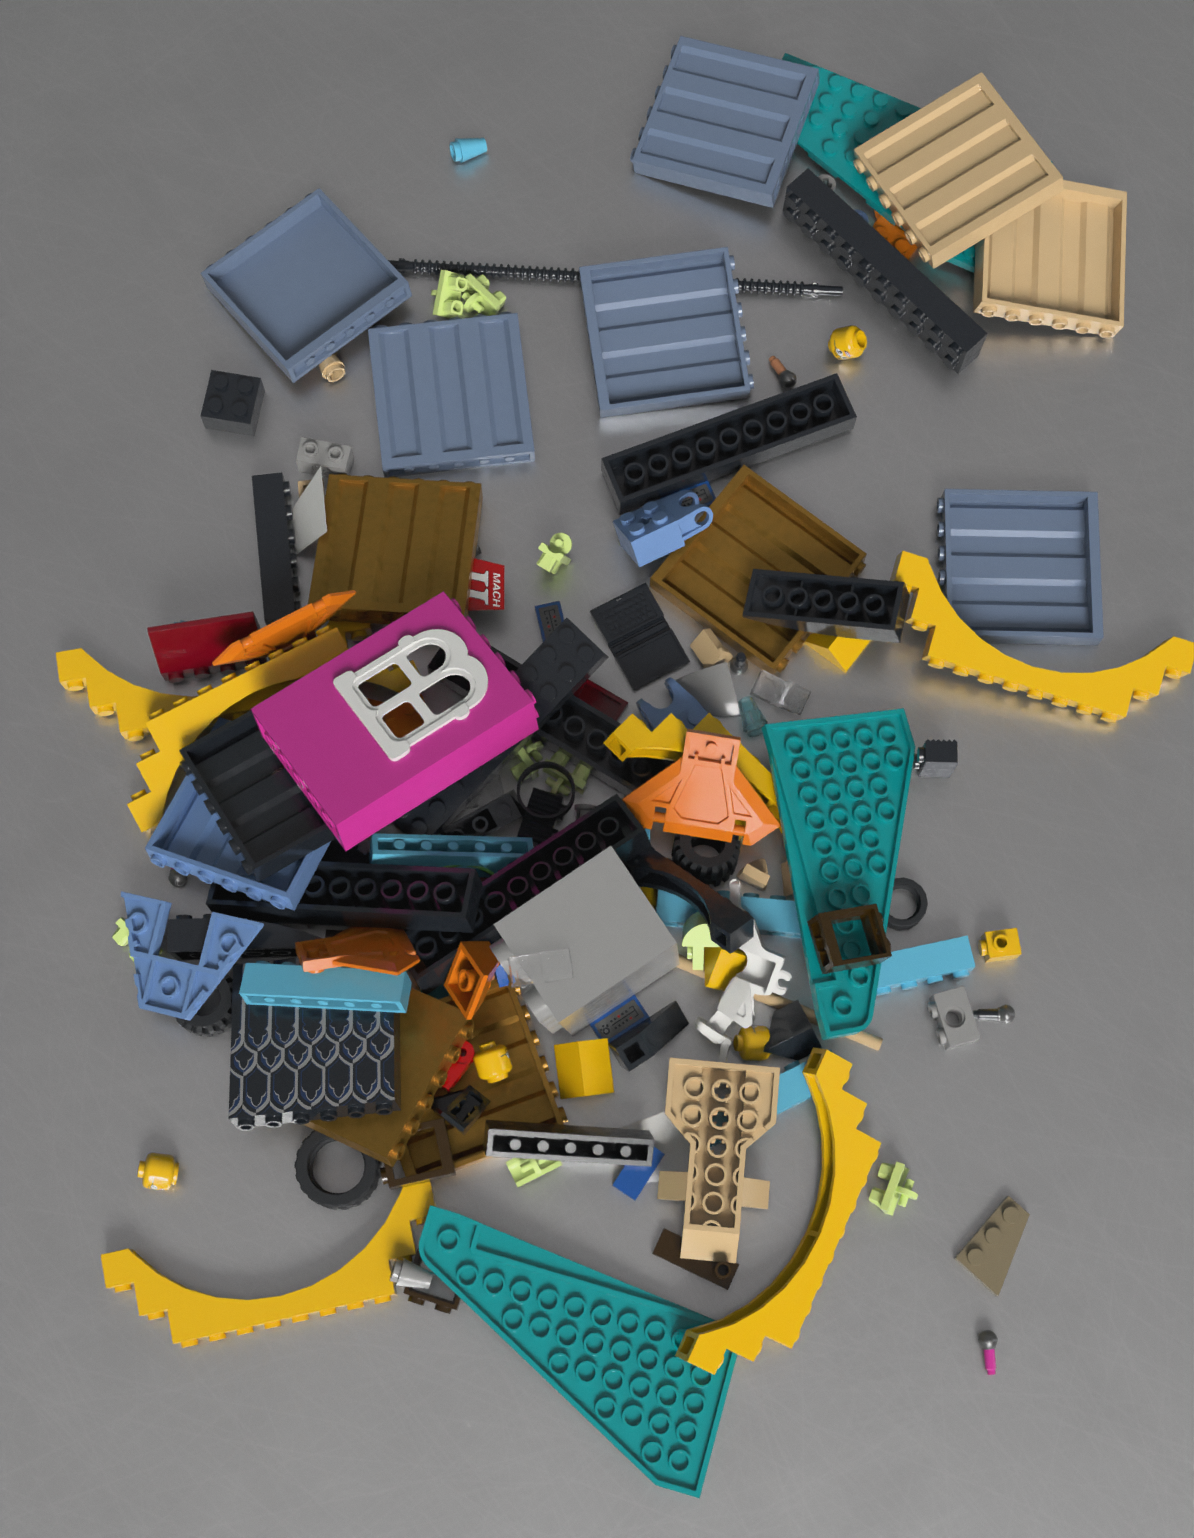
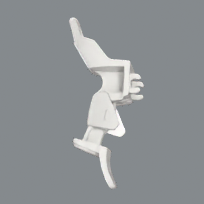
[695,879,792,1063]

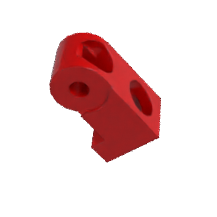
[442,1041,475,1093]

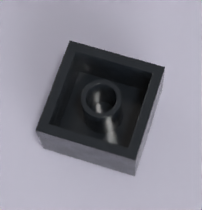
[200,370,265,436]

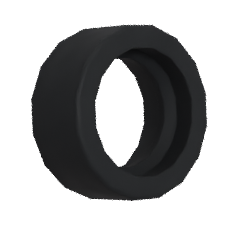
[887,877,928,931]

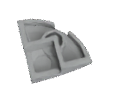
[676,662,740,718]

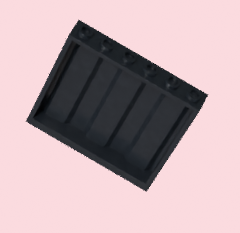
[179,711,336,882]

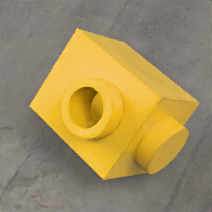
[978,928,1022,963]

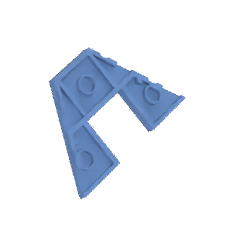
[121,891,264,1021]

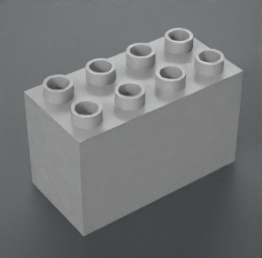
[489,846,680,1036]

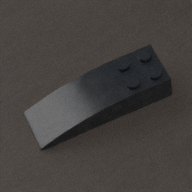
[742,569,910,643]
[167,914,321,961]

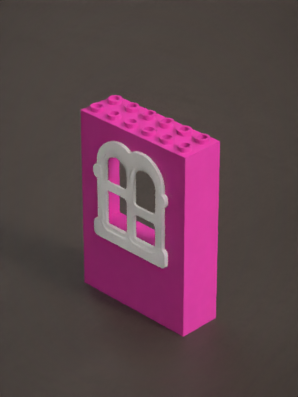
[251,591,539,851]

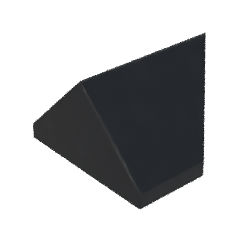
[763,1000,822,1060]
[430,1084,491,1136]

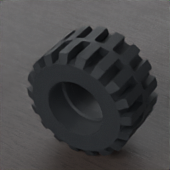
[671,834,741,887]
[175,974,233,1037]

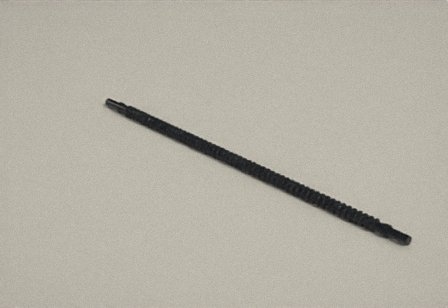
[388,258,843,298]

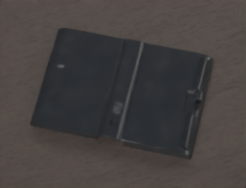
[590,582,690,691]

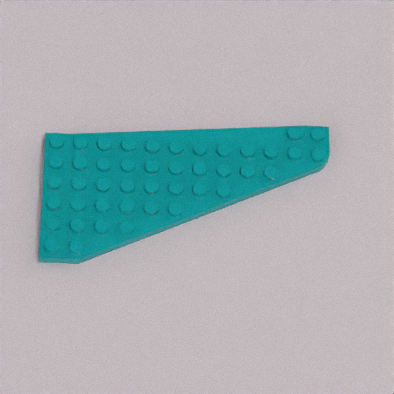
[761,708,916,1040]
[418,1205,737,1498]

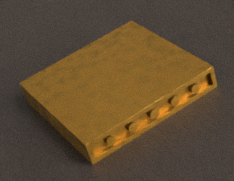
[303,988,475,1167]

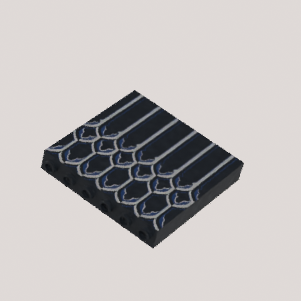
[228,957,401,1131]

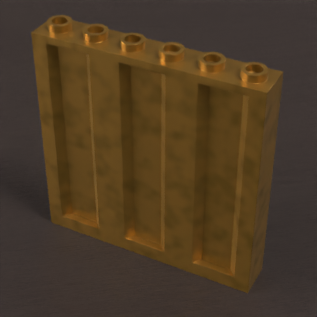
[649,465,867,677]
[308,474,483,624]
[400,974,568,1177]

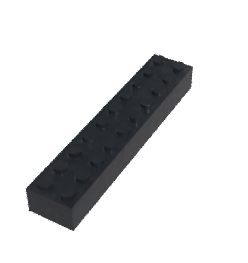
[783,168,988,374]
[601,373,857,514]
[394,618,609,835]
[427,646,674,795]
[406,794,652,994]
[206,861,483,933]

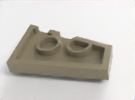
[954,1196,1030,1297]

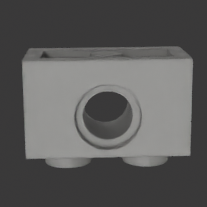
[296,437,354,477]
[927,986,981,1050]

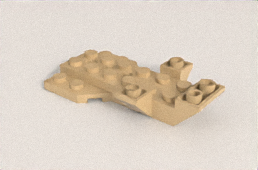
[657,1058,780,1263]

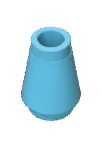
[449,138,487,163]

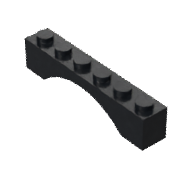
[624,846,754,954]

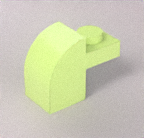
[682,912,720,970]

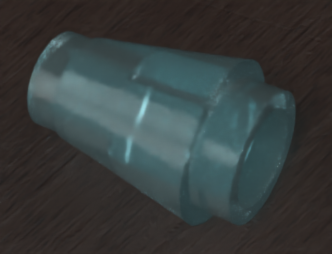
[738,696,768,737]

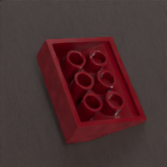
[147,611,268,683]

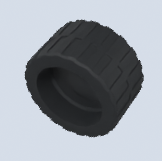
[294,1130,382,1210]

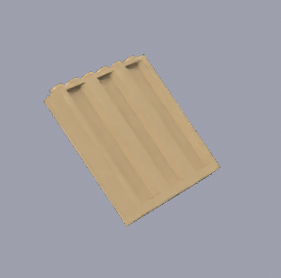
[853,72,1063,269]
[973,180,1127,338]

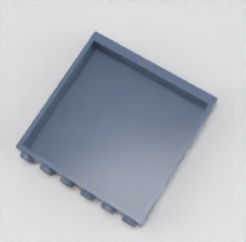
[201,188,412,383]

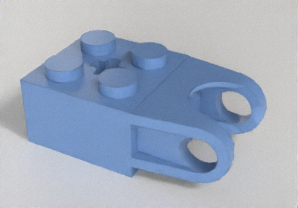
[613,490,713,567]
[636,677,708,732]

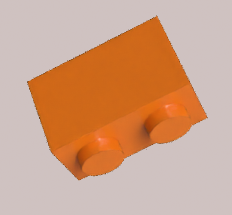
[444,941,499,1020]

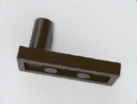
[652,1228,739,1290]

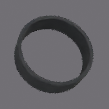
[517,761,575,822]

